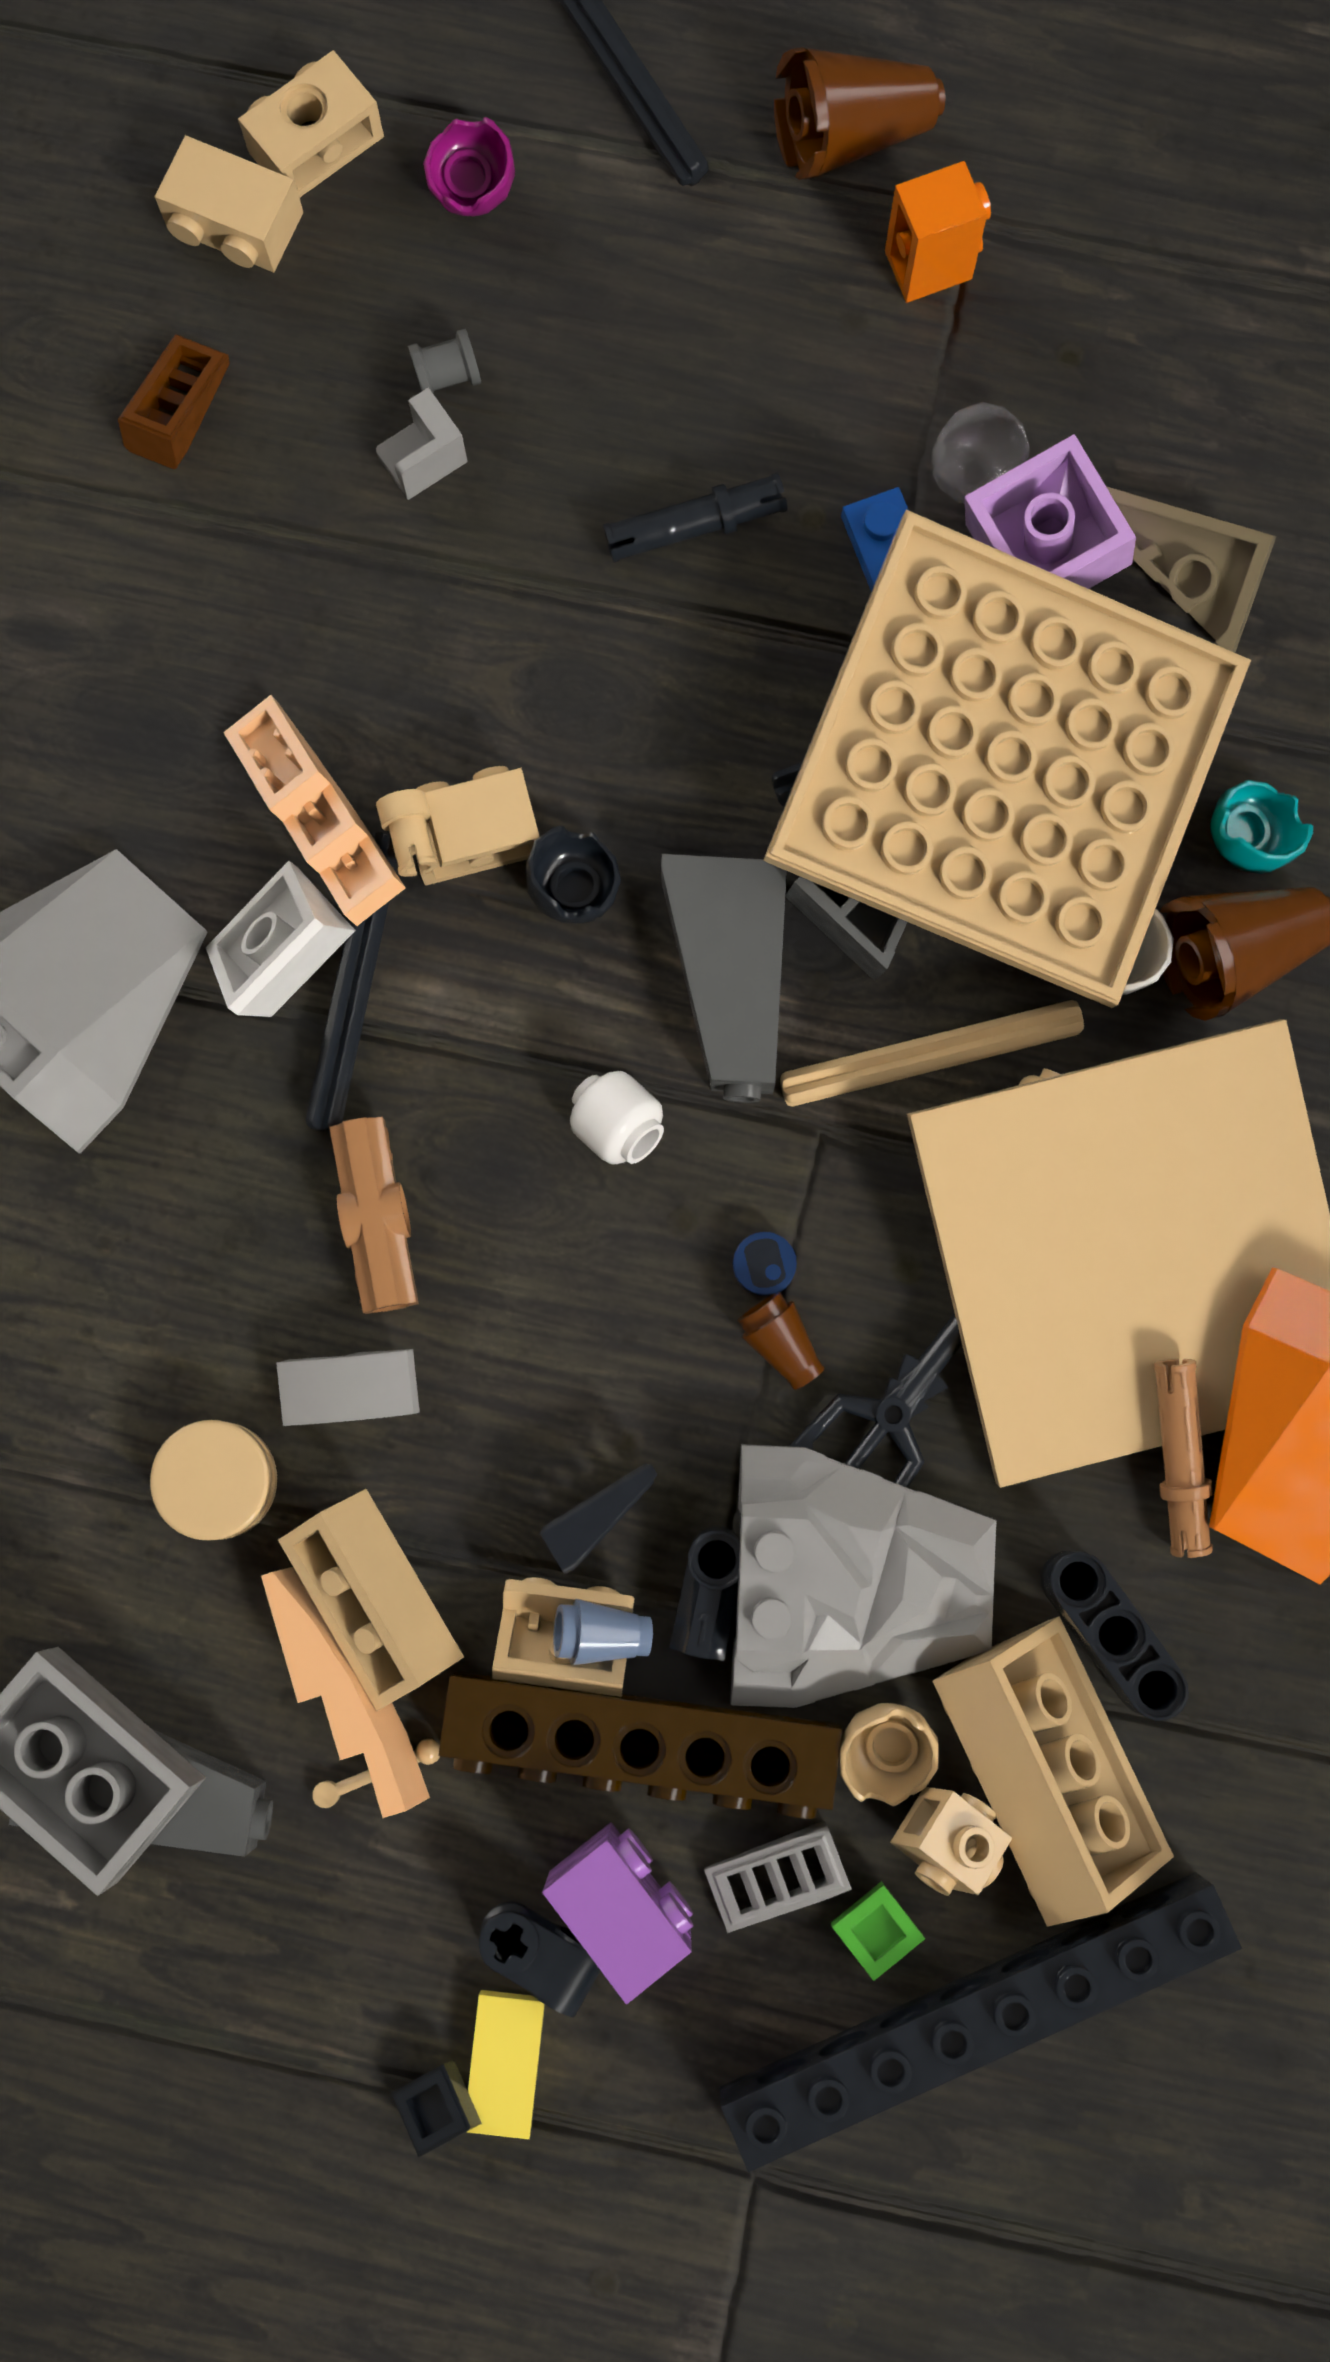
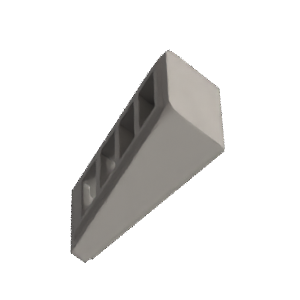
[704,1820,852,1933]

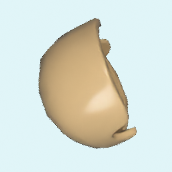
[839,1703,938,1806]

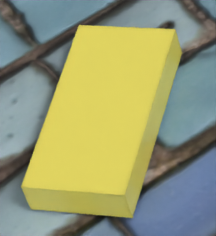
[467,1990,545,2139]

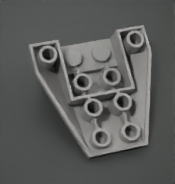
[0,849,208,1153]

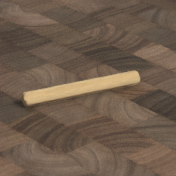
[780,1000,1084,1107]

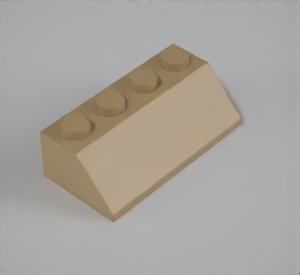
[932,1616,1174,1927]

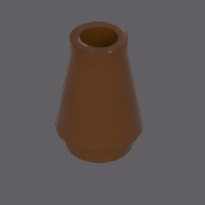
[737,1292,825,1390]

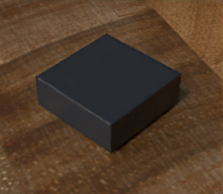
[391,2060,482,2157]

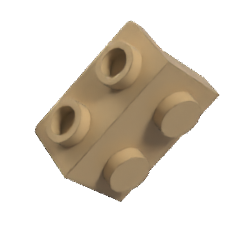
[492,1577,634,1697]

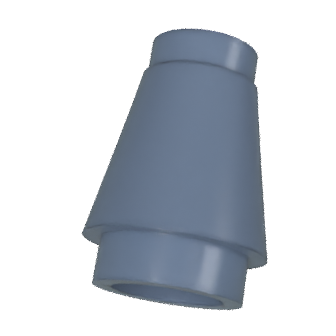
[553,1599,653,1666]

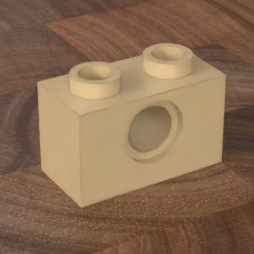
[238,50,384,198]

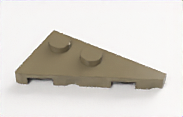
[1106,486,1276,653]

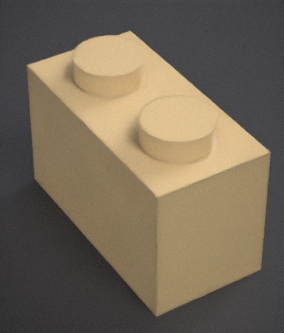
[155,135,304,273]

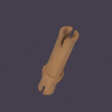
[1153,1359,1213,1558]

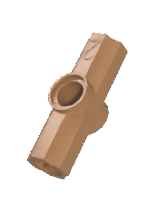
[330,1117,419,1314]

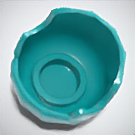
[1211,780,1313,874]

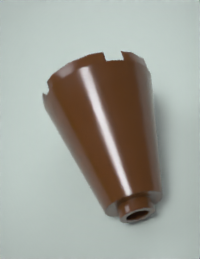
[774,47,946,180]
[1160,887,1330,1021]

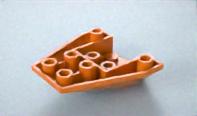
[1209,1267,1330,1585]

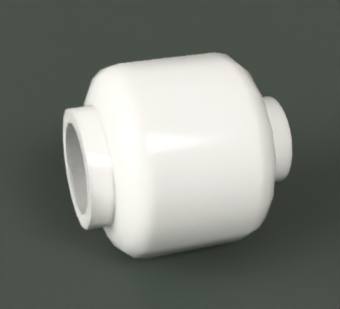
[570,1071,664,1164]

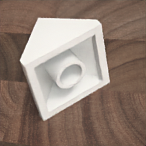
[206,861,356,1017]

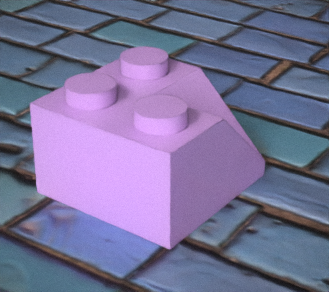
[964,434,1136,589]

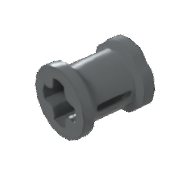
[408,329,481,394]

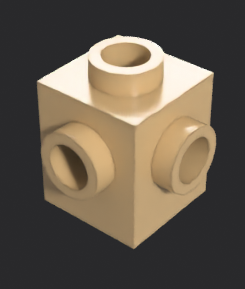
[890,1787,1012,1896]

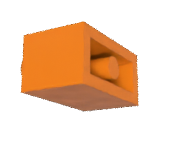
[885,161,991,303]

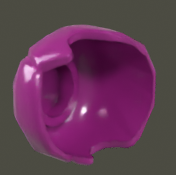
[423,117,515,216]

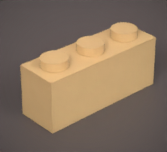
[278,1489,464,1711]

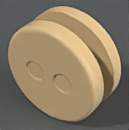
[150,1420,277,1540]

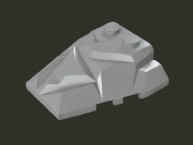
[730,1444,996,1708]

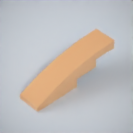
[224,695,405,926]
[261,1567,430,1818]

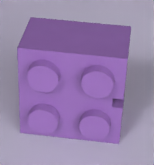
[542,1822,694,2005]

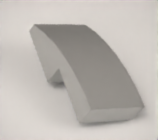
[276,1349,420,1426]

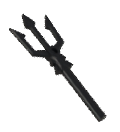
[789,1313,962,1488]

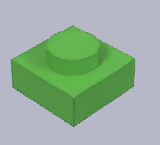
[831,1881,925,1981]

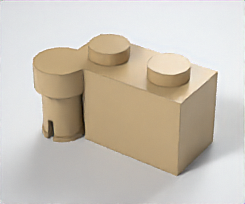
[376,766,540,886]

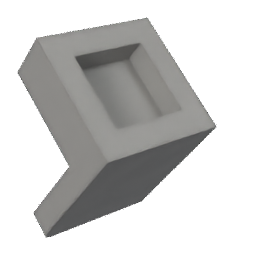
[376,387,468,500]

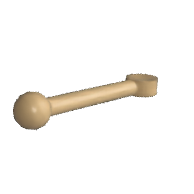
[313,1738,440,1808]

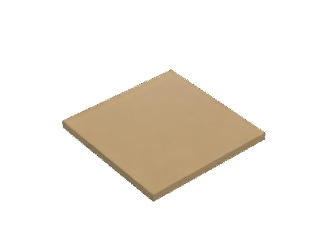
[763,510,1251,1008]
[907,1019,1330,1488]

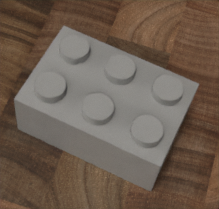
[0,1647,206,1896]

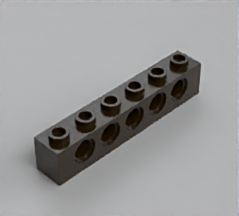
[438,1671,842,1819]

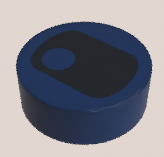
[733,1232,797,1297]

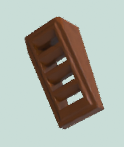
[118,334,230,469]

